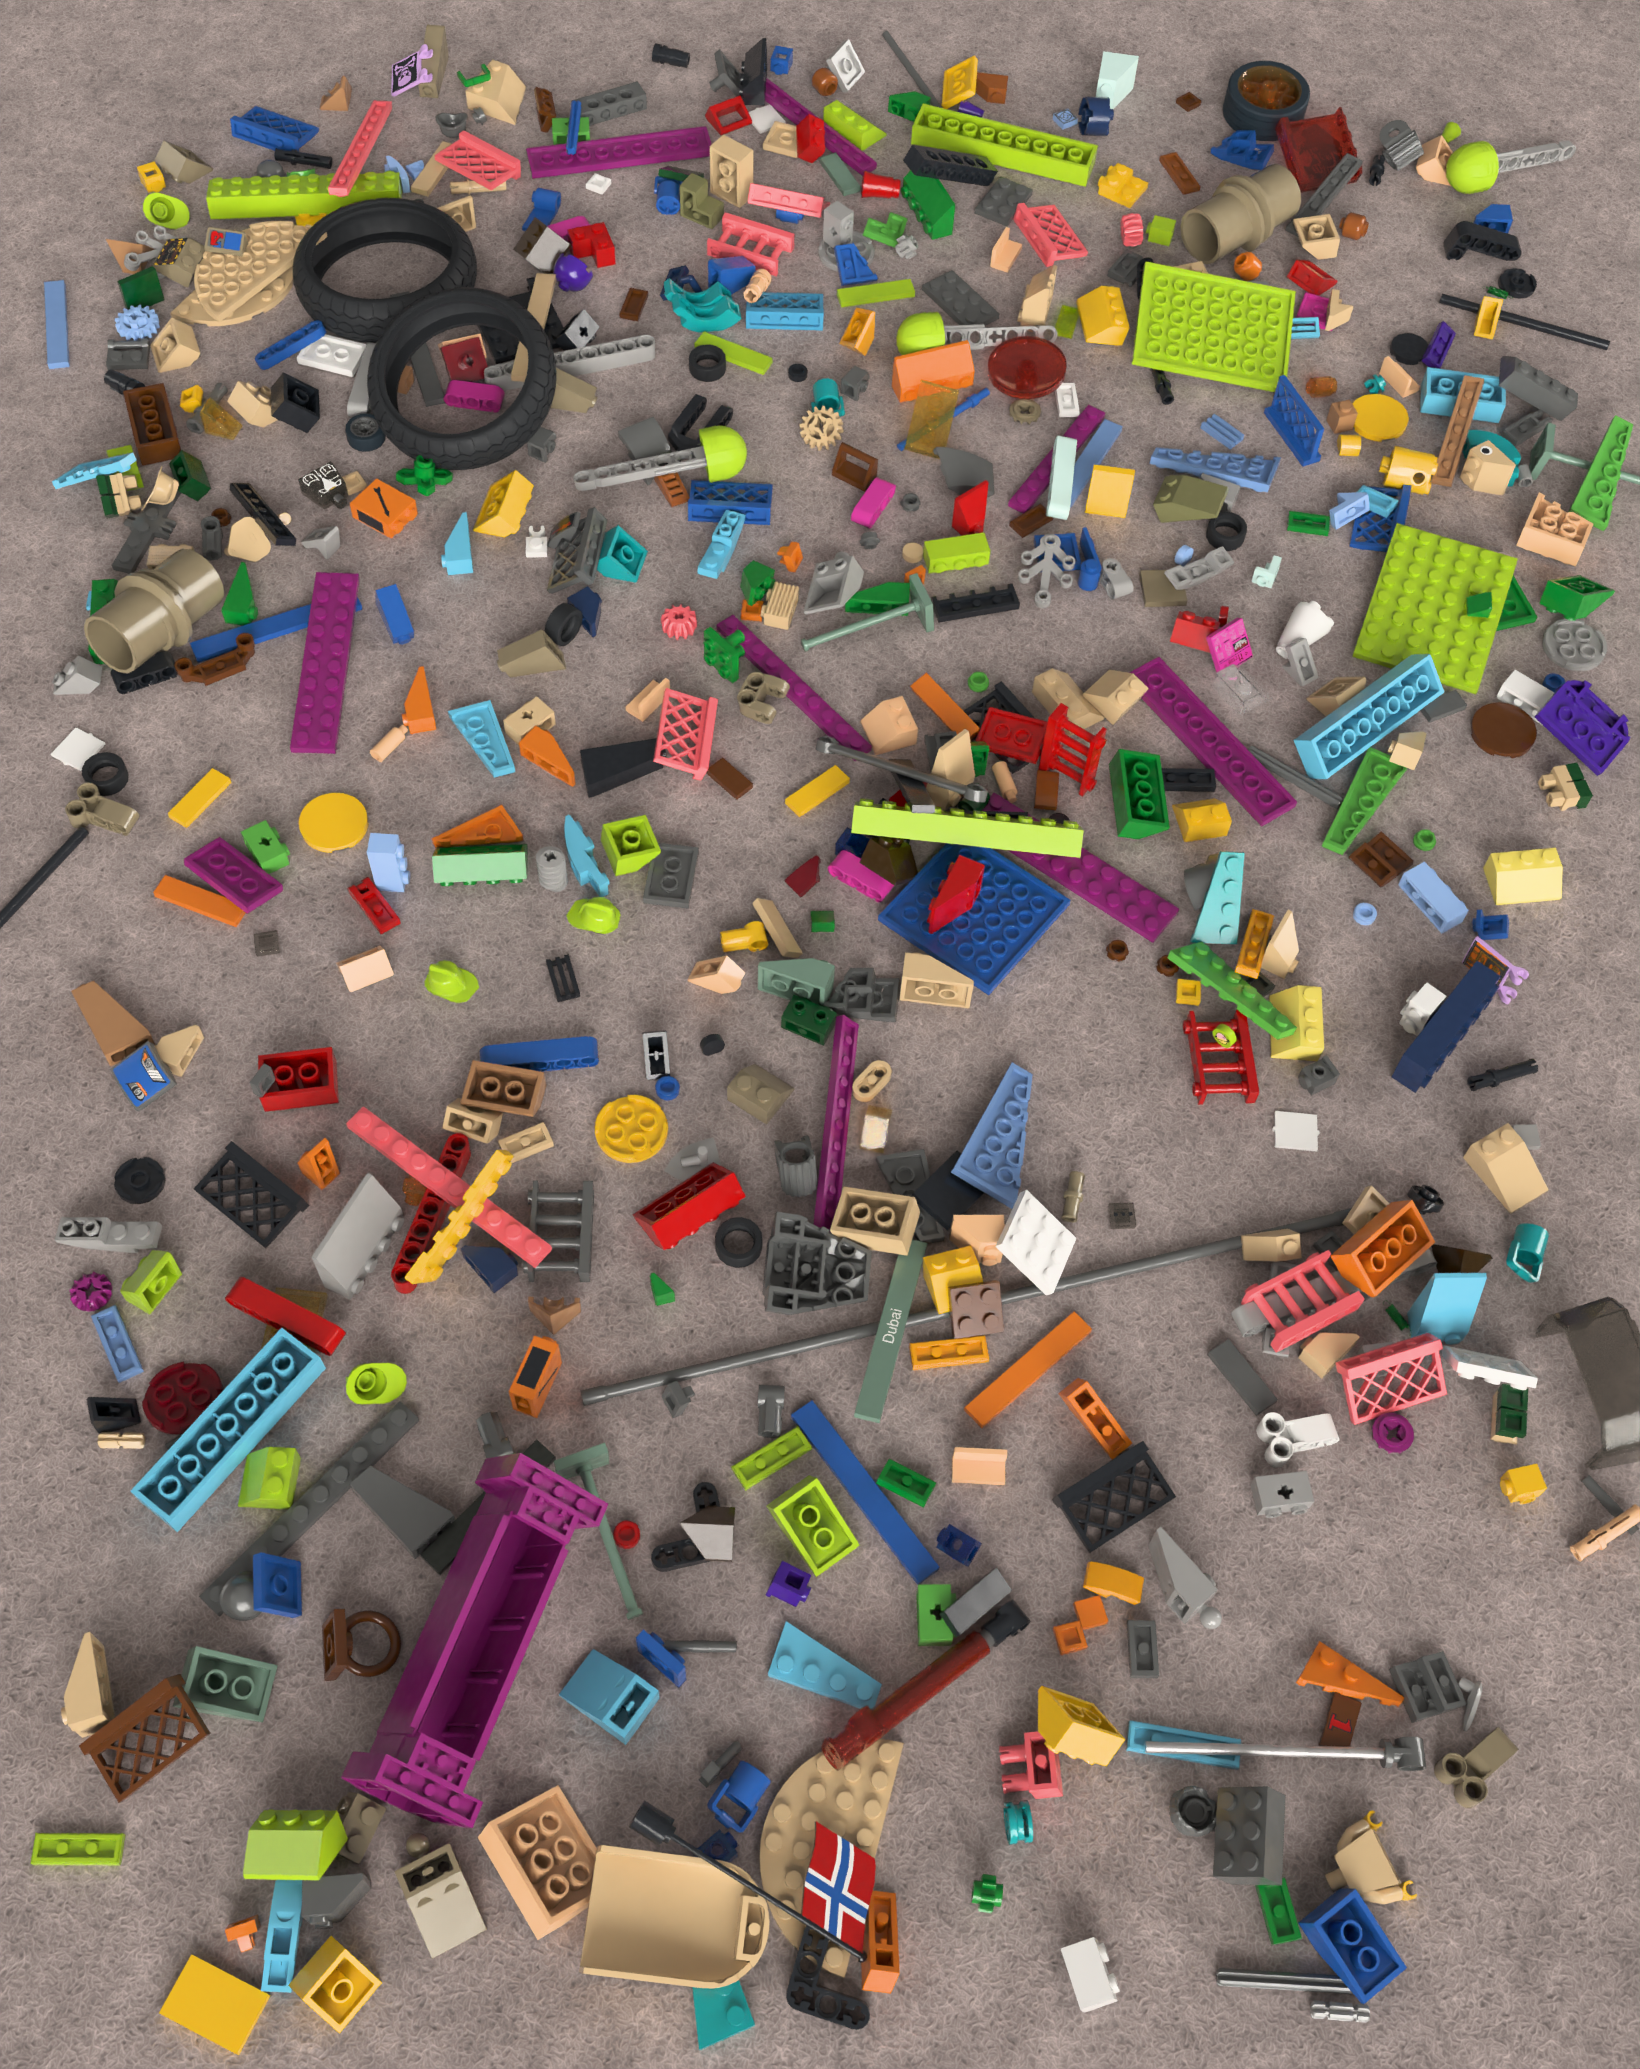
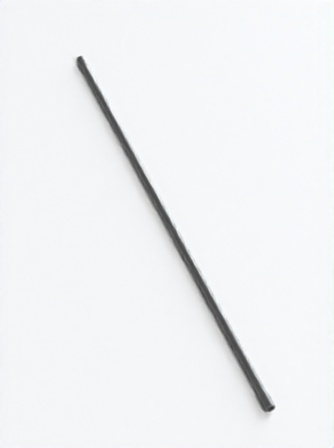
[580,1208,1352,1406]

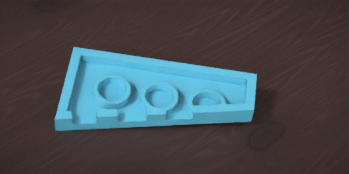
[52,453,137,489]
[448,700,515,778]
[768,1621,882,1713]

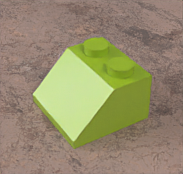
[601,815,661,876]
[120,1250,182,1314]
[238,1447,301,1510]

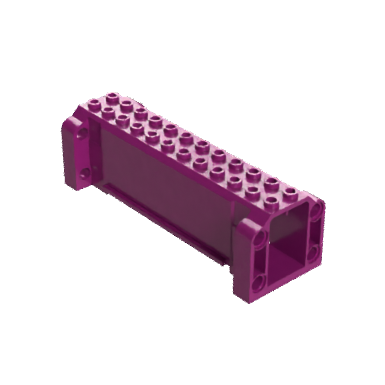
[341,1453,608,1828]

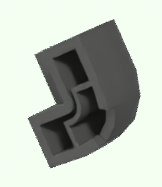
[1184,854,1243,910]

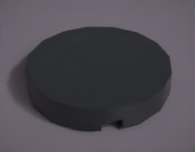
[1498,268,1537,299]
[1390,333,1428,365]
[114,1157,166,1204]

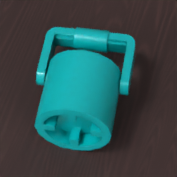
[811,378,845,418]
[1506,1223,1549,1283]

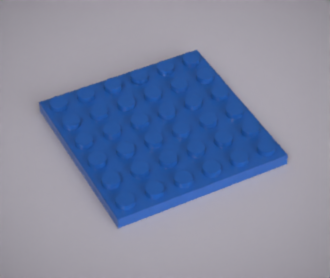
[878,843,1071,995]

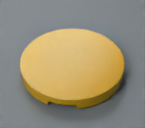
[1352,394,1409,442]
[299,793,368,853]
[595,1095,668,1163]

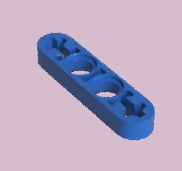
[255,320,326,370]

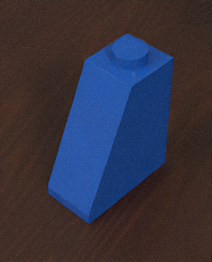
[708,256,756,295]
[375,584,414,645]

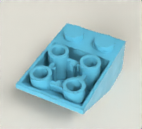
[559,1649,660,1745]

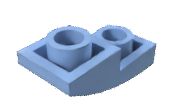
[384,156,410,193]

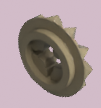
[1009,399,1041,425]

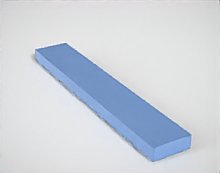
[44,280,70,369]
[1070,419,1123,508]

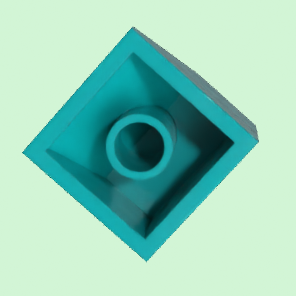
[597,525,648,583]

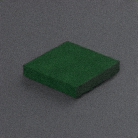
[658,166,704,182]
[117,266,165,310]

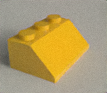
[1076,286,1130,345]
[473,470,534,537]
[1038,1685,1125,1766]

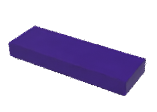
[1421,321,1456,369]

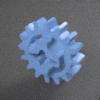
[115,305,160,341]

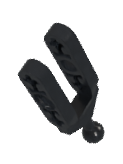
[666,394,733,465]

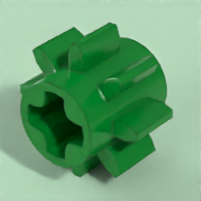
[971,1874,1003,1913]

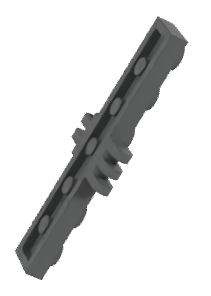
[112,478,181,574]

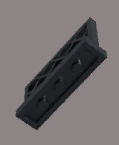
[964,681,1043,774]
[194,1141,310,1248]
[1052,1441,1176,1553]

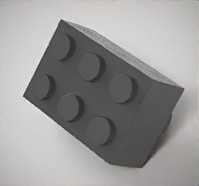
[1213,1786,1286,1885]

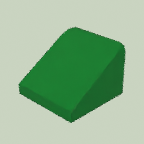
[1466,592,1492,618]
[811,911,835,932]
[650,1273,675,1306]

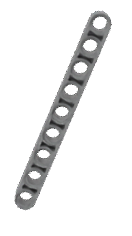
[484,335,656,391]
[1231,1249,1437,1337]

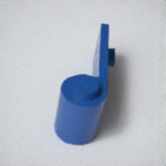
[522,188,561,231]
[1078,527,1102,591]

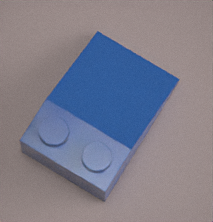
[1298,1888,1407,2004]

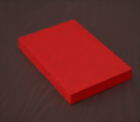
[976,707,1048,764]

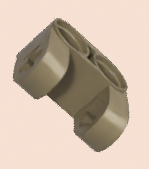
[737,672,790,724]

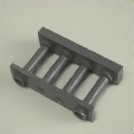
[523,1180,594,1282]

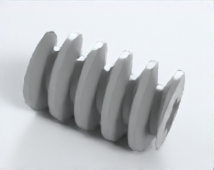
[536,846,568,892]

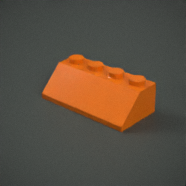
[892,340,975,403]
[1330,1200,1435,1297]

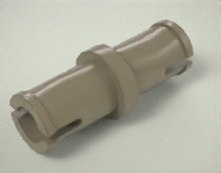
[1061,1171,1085,1223]

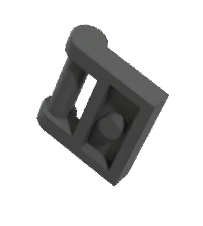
[106,338,150,370]

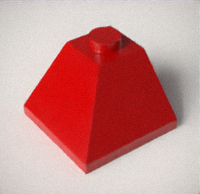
[952,480,989,536]

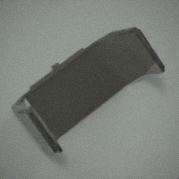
[1535,1297,1640,1470]

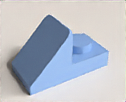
[1329,492,1370,530]

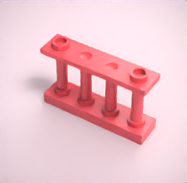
[707,212,795,277]
[1241,1250,1365,1353]

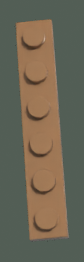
[1431,375,1484,487]

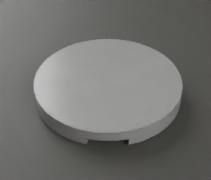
[818,230,875,272]
[1542,619,1607,671]

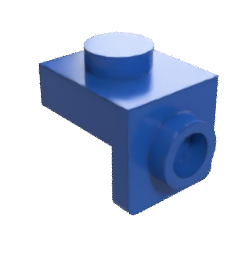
[1472,909,1509,940]

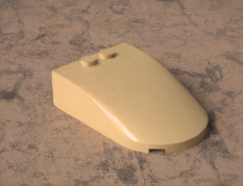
[579,1845,769,1989]

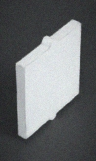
[749,104,786,134]
[51,728,105,771]
[1272,1111,1320,1152]

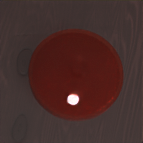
[988,336,1067,399]

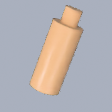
[370,725,408,762]
[992,761,1018,803]

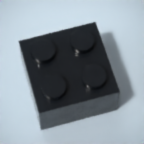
[271,372,320,433]

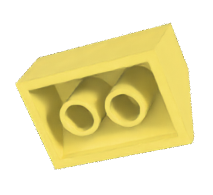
[1483,848,1562,905]
[1269,985,1324,1061]

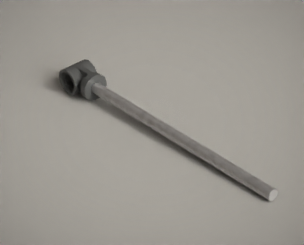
[1145,1737,1426,1771]

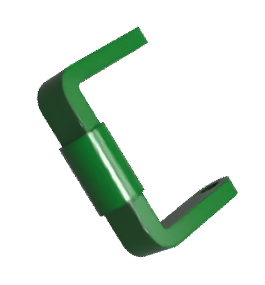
[457,64,491,87]

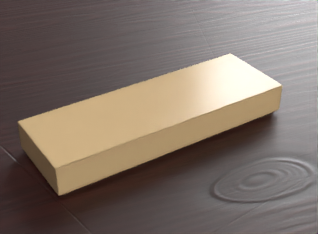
[753,898,803,958]

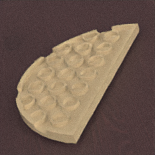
[194,221,327,323]
[170,266,293,326]
[760,1739,904,1978]

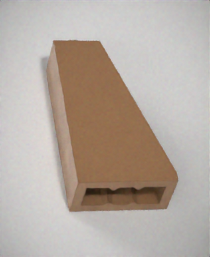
[71,980,155,1067]

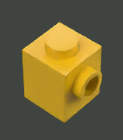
[1500,1463,1547,1504]

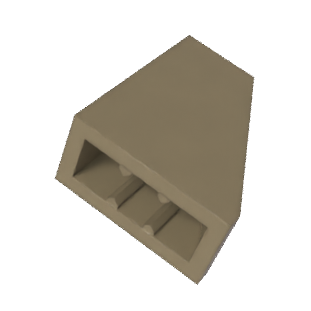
[550,368,597,413]
[497,629,566,678]

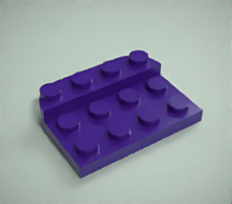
[1534,680,1630,776]

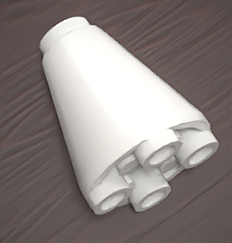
[1276,600,1334,659]

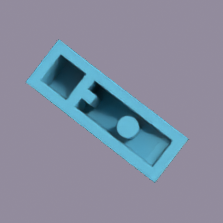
[441,512,473,575]

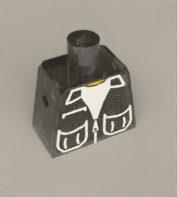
[298,461,348,509]

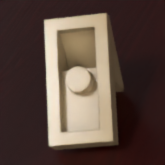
[1325,289,1353,331]

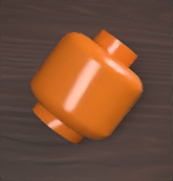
[1234,252,1262,281]

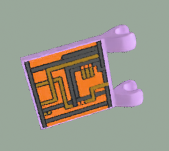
[1462,936,1529,1004]

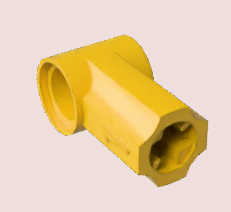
[720,921,768,952]

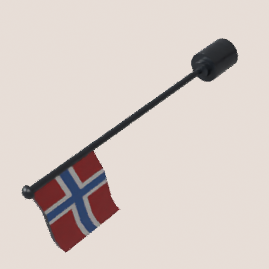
[629,1800,876,1963]

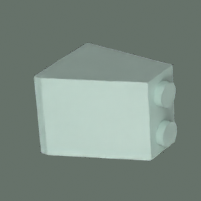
[1096,51,1139,109]

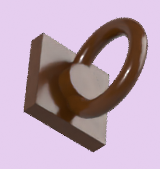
[322,1609,401,1681]

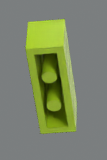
[923,533,991,573]

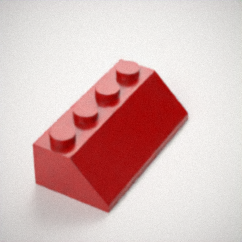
[633,1162,746,1250]

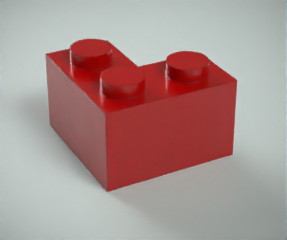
[567,222,616,268]

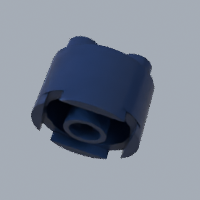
[1078,96,1114,136]

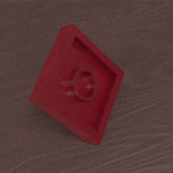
[440,337,488,382]

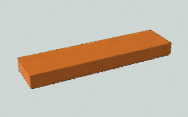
[910,672,980,741]
[153,875,245,927]

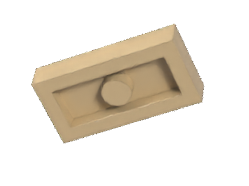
[498,1122,554,1163]

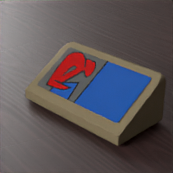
[204,227,248,257]

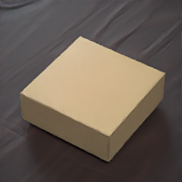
[339,471,367,495]

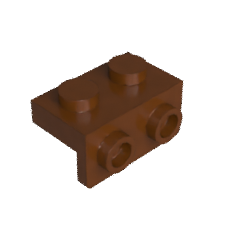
[534,87,556,133]

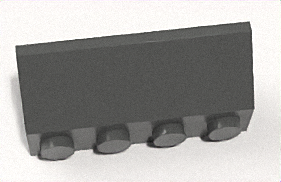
[1499,356,1578,421]

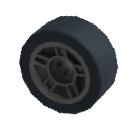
[345,414,386,452]

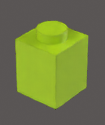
[1146,215,1176,246]

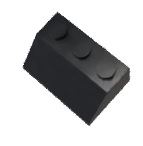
[739,38,767,105]

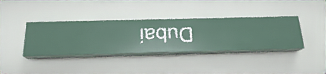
[854,1240,927,1423]

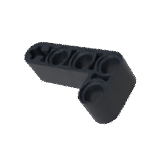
[1443,221,1522,261]

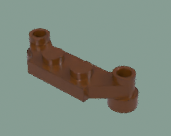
[174,633,255,686]

